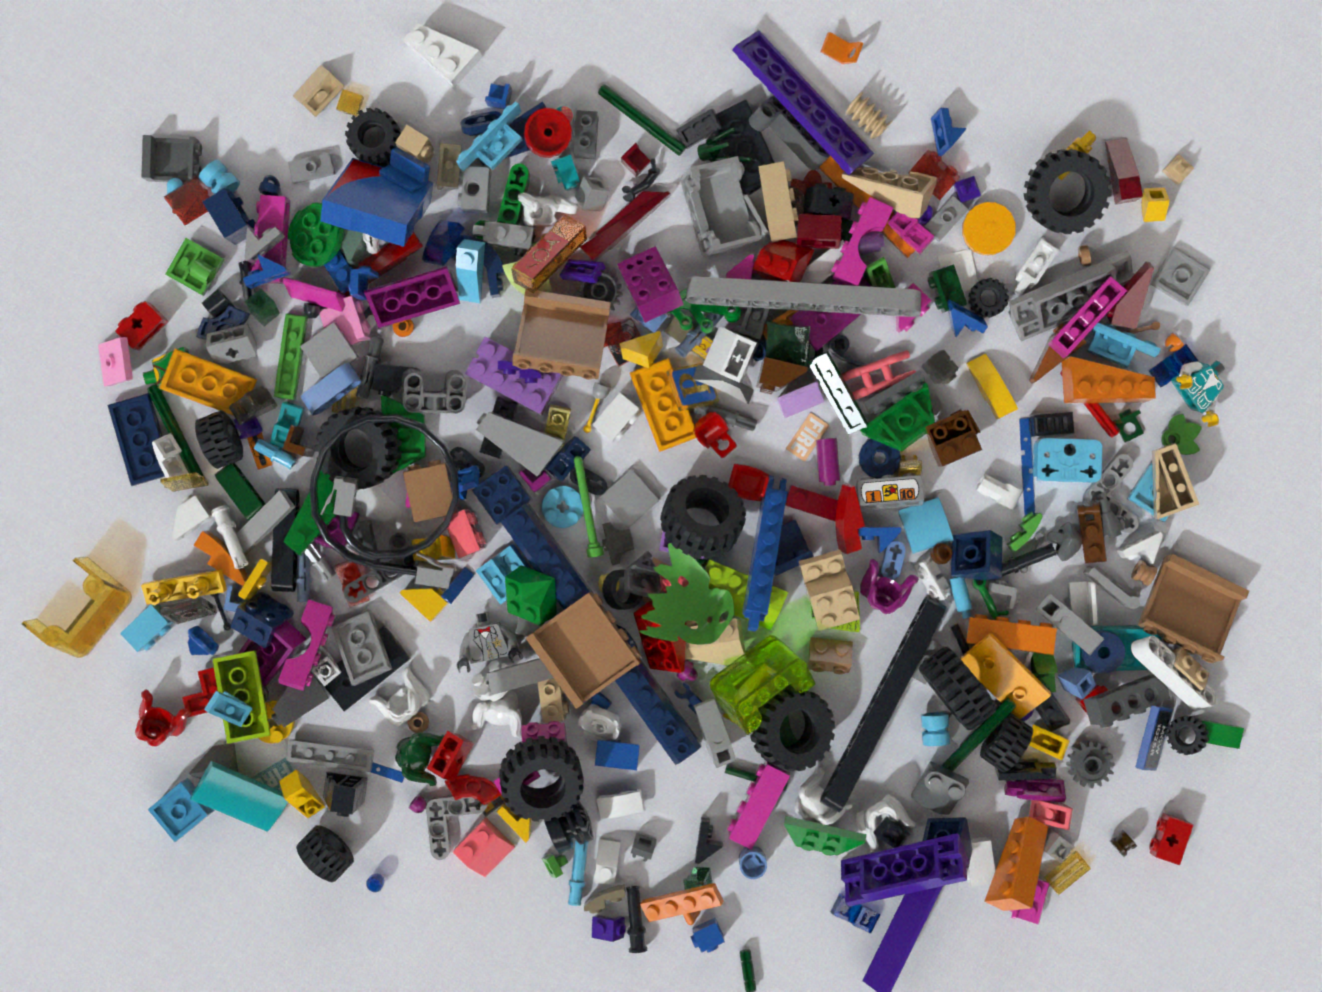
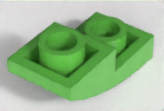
[1006,512,1043,551]

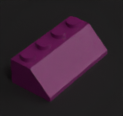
[364,266,460,328]

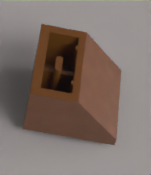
[925,410,982,467]

